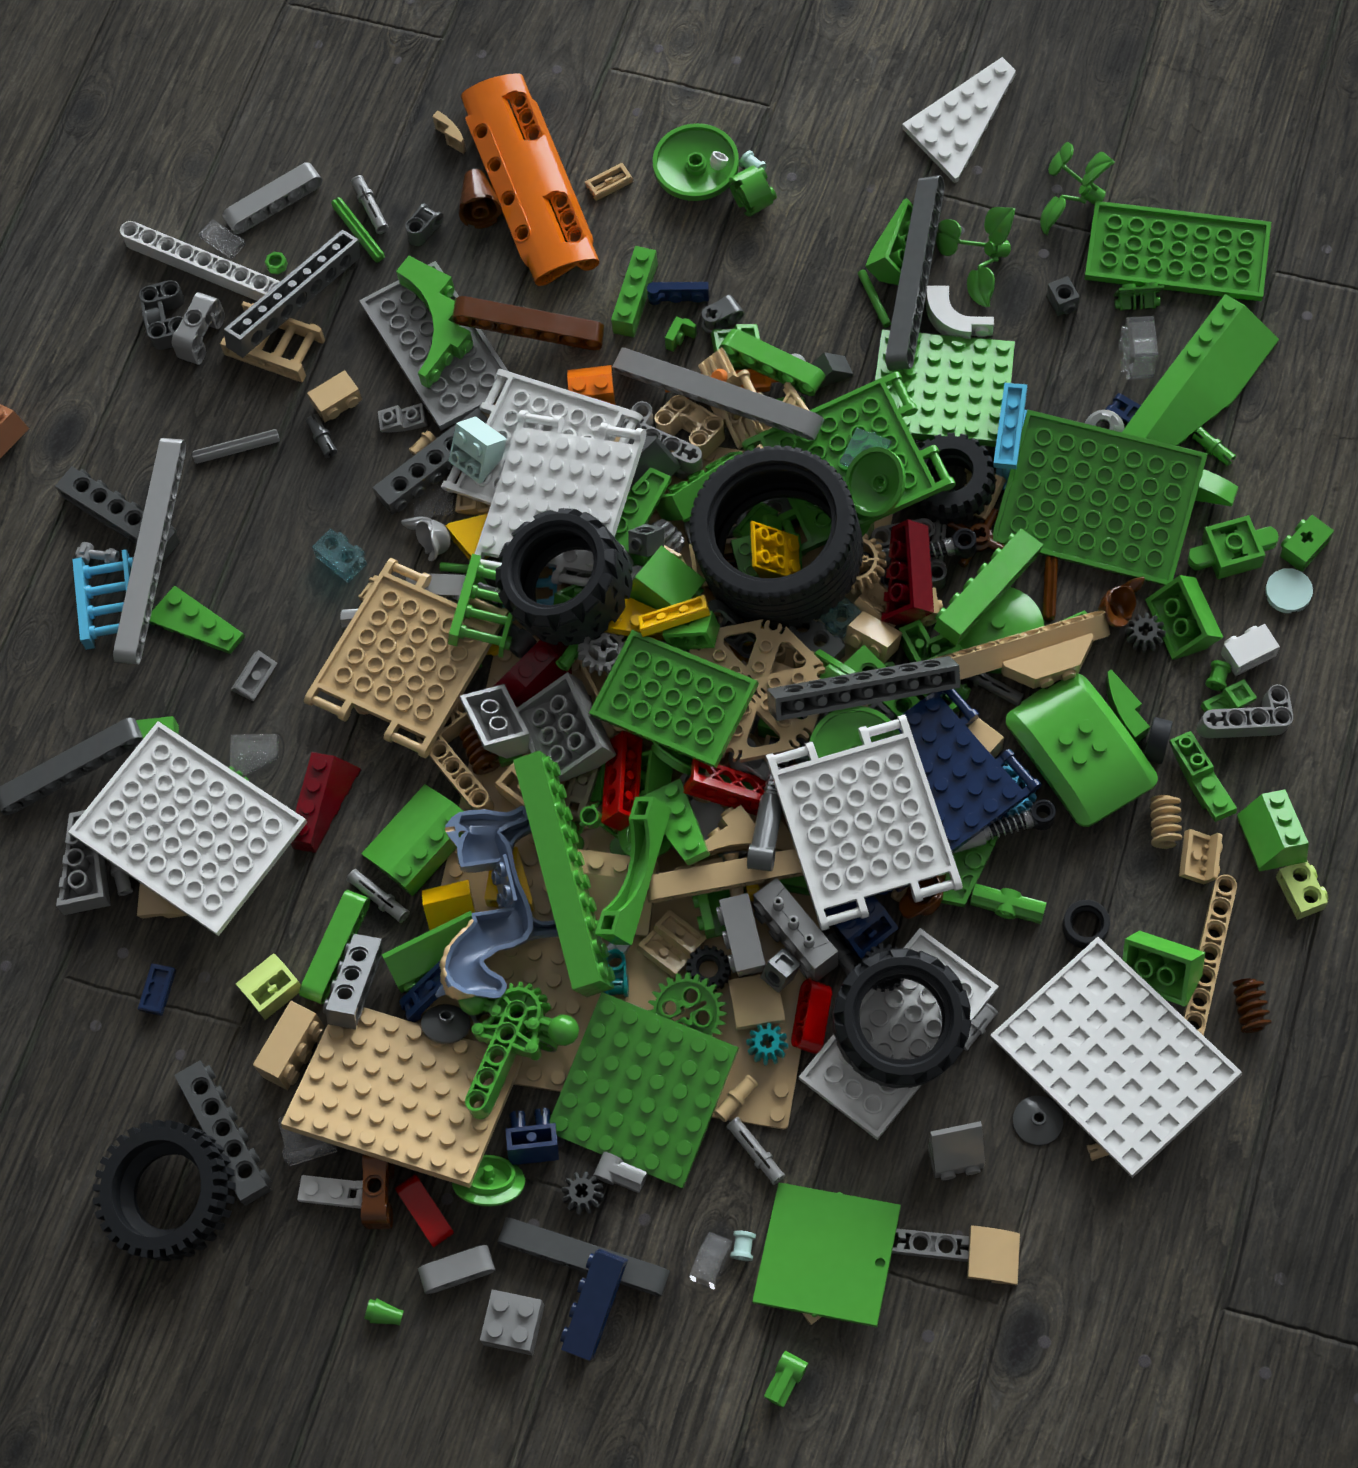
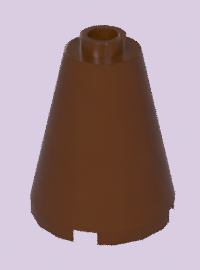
[458,169,502,229]

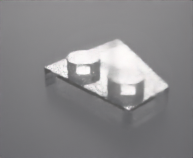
[230,734,279,777]

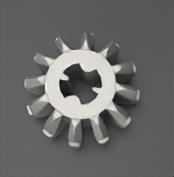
[652,519,685,553]

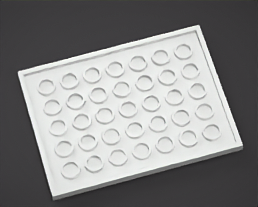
[68,721,307,936]

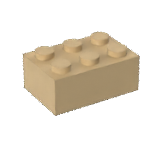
[253,1001,325,1090]

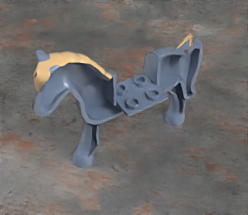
[435,806,559,1000]

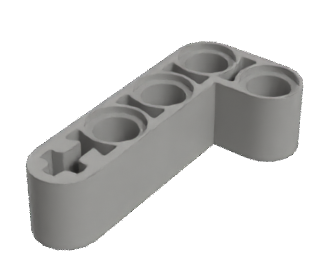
[621,401,703,474]
[1197,684,1293,738]

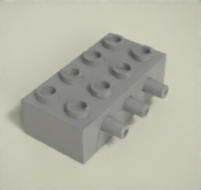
[753,878,838,982]

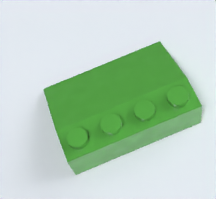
[361,784,463,897]

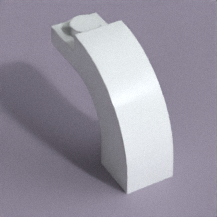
[926,286,994,339]

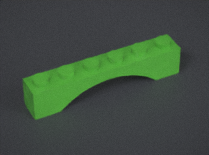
[595,797,671,945]

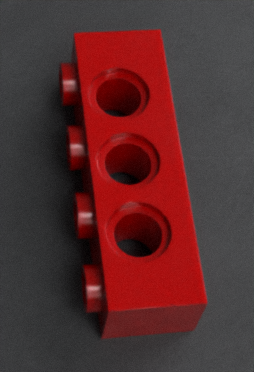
[601,731,643,831]

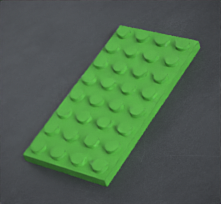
[1084,201,1271,302]

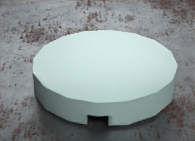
[1265,568,1313,613]

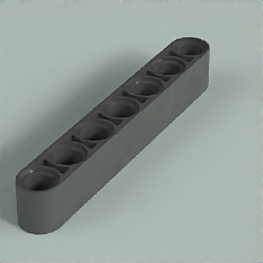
[0,718,144,815]
[497,1217,670,1297]

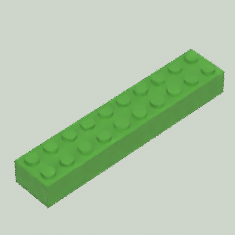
[513,750,615,997]

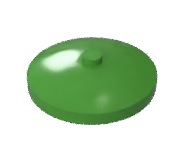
[653,123,739,201]
[959,587,1044,674]
[807,706,900,761]

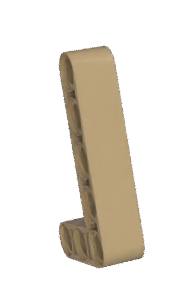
[416,700,494,811]

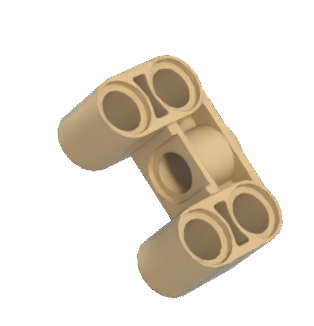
[654,395,725,460]

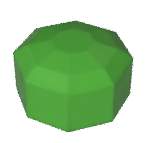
[265,252,288,274]

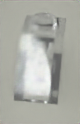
[690,1232,733,1289]

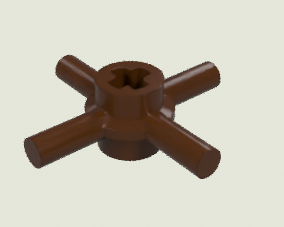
[947,508,1004,567]

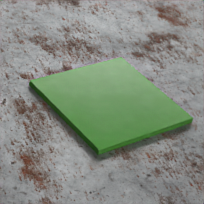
[752,1182,901,1327]

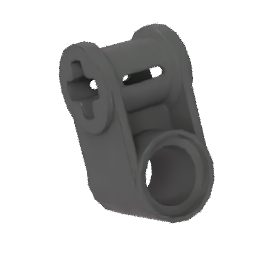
[405,203,444,246]
[702,295,744,334]

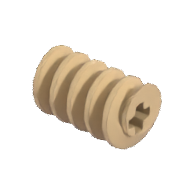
[1150,795,1182,849]

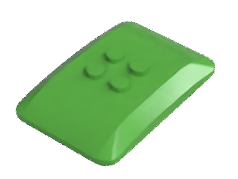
[1006,674,1158,827]

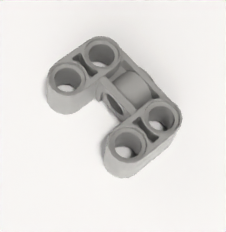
[172,292,225,365]

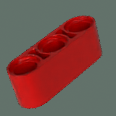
[791,979,832,1054]
[395,1174,454,1248]

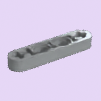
[892,1229,969,1262]

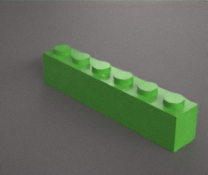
[934,528,1043,646]

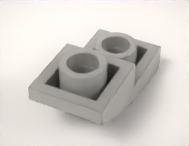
[378,403,428,432]

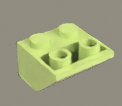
[236,953,301,1020]

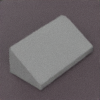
[231,650,277,701]

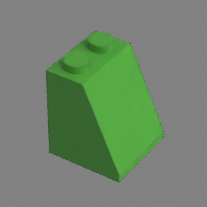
[630,545,706,610]

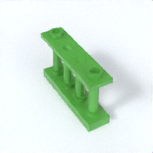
[448,554,514,658]

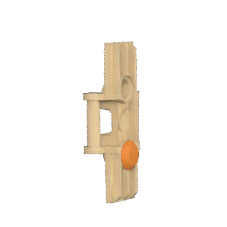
[698,347,764,449]

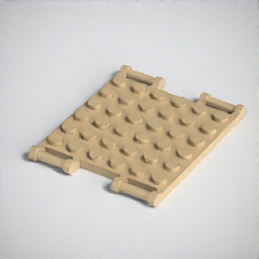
[304,558,509,758]

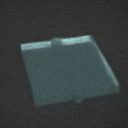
[840,428,891,467]

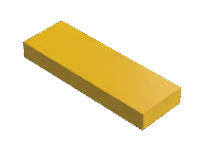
[638,595,710,637]

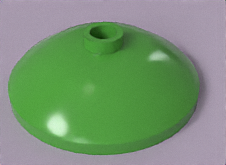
[845,447,906,517]

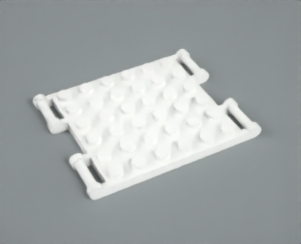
[441,369,643,505]
[470,410,646,587]
[765,715,963,931]

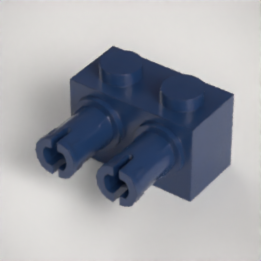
[506,1108,559,1165]

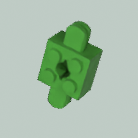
[1187,515,1279,580]

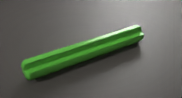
[331,197,385,263]

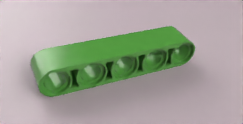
[719,329,825,396]
[299,890,370,1005]

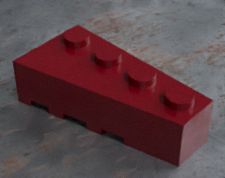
[881,519,934,627]

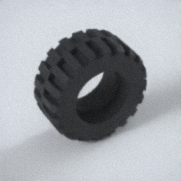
[913,433,996,525]

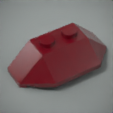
[493,640,572,707]

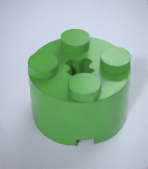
[729,165,777,217]

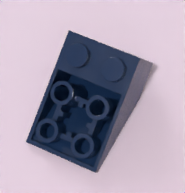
[824,895,898,958]

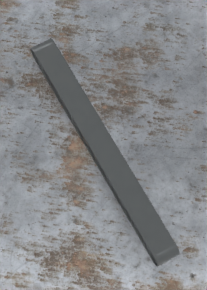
[885,175,945,371]

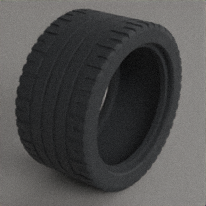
[689,445,864,628]

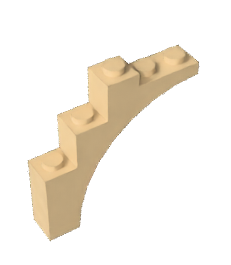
[690,805,795,866]

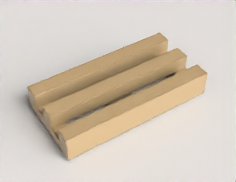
[585,163,633,201]

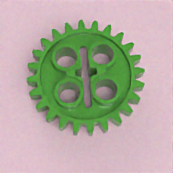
[648,972,728,1037]

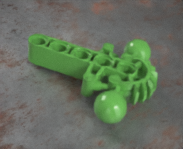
[458,981,579,1119]

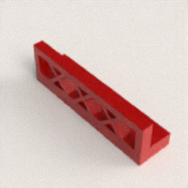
[684,759,768,816]

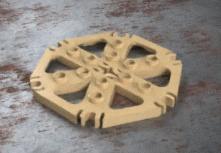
[689,619,825,763]

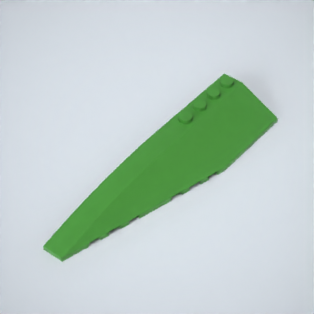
[1122,294,1279,446]

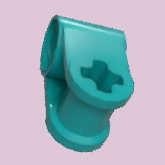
[604,949,629,997]

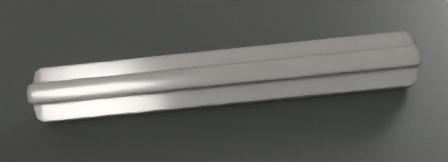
[192,429,280,464]

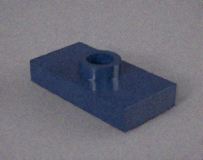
[138,963,176,1016]

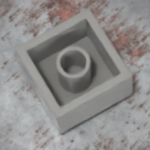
[480,1289,545,1356]

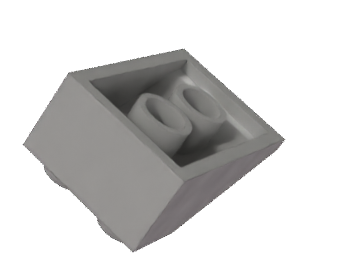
[928,1121,985,1180]

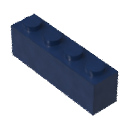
[560,1249,628,1361]

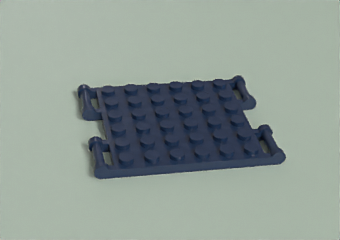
[895,689,1042,893]

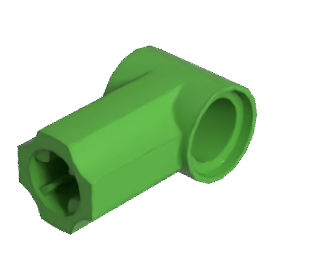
[764,1351,809,1408]

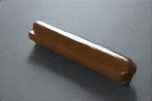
[1043,556,1058,621]

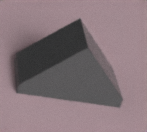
[812,352,853,389]

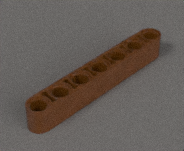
[452,296,604,350]

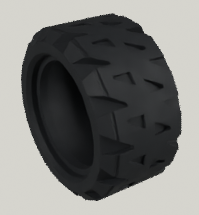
[496,508,633,646]
[832,948,971,1088]

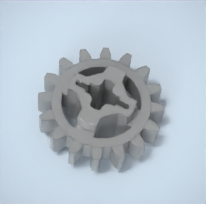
[578,632,625,676]

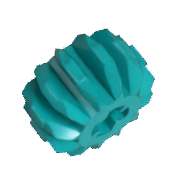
[746,1023,789,1066]

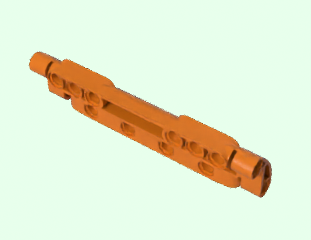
[461,74,600,286]

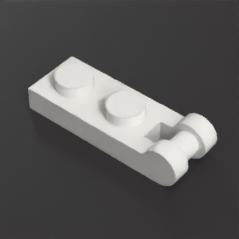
[297,1175,363,1209]

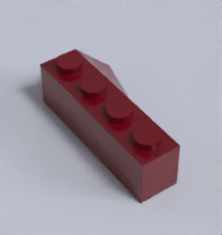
[291,752,361,853]

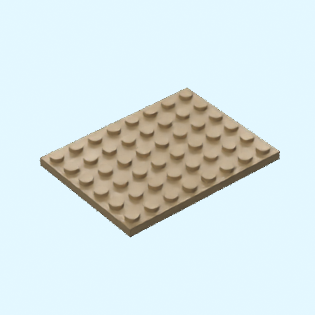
[281,1007,523,1188]

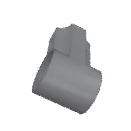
[593,1152,647,1193]

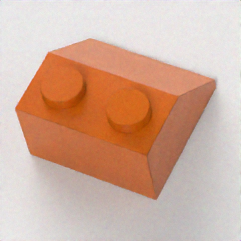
[567,365,615,405]

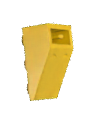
[750,521,801,578]

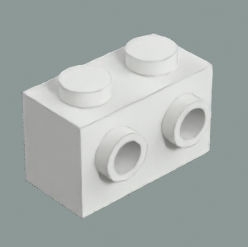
[1221,624,1280,676]

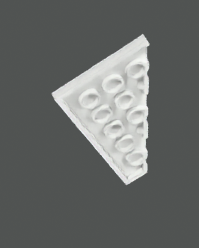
[902,57,1016,183]

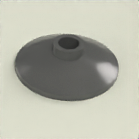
[421,1004,470,1044]
[1013,1096,1063,1145]

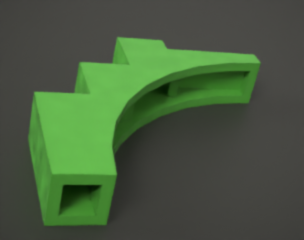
[396,256,473,389]

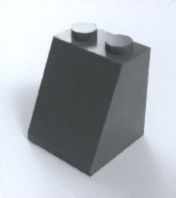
[628,436,681,492]

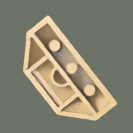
[1001,633,1094,689]

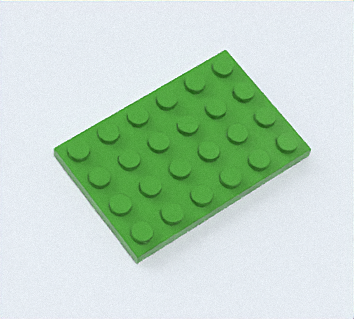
[589,630,759,768]

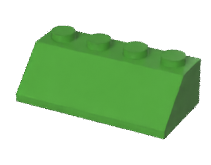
[382,911,472,994]

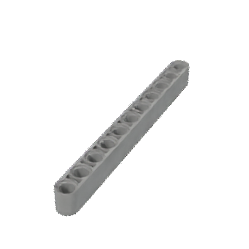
[612,347,824,441]
[113,438,186,664]

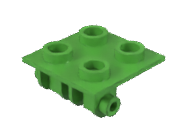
[1113,282,1164,311]

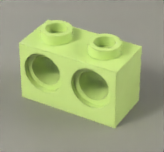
[1276,861,1329,920]

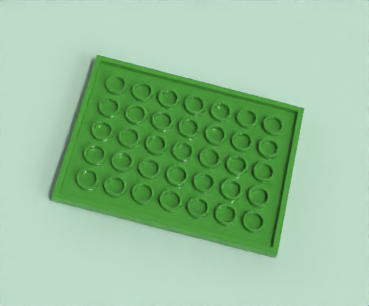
[992,410,1208,586]

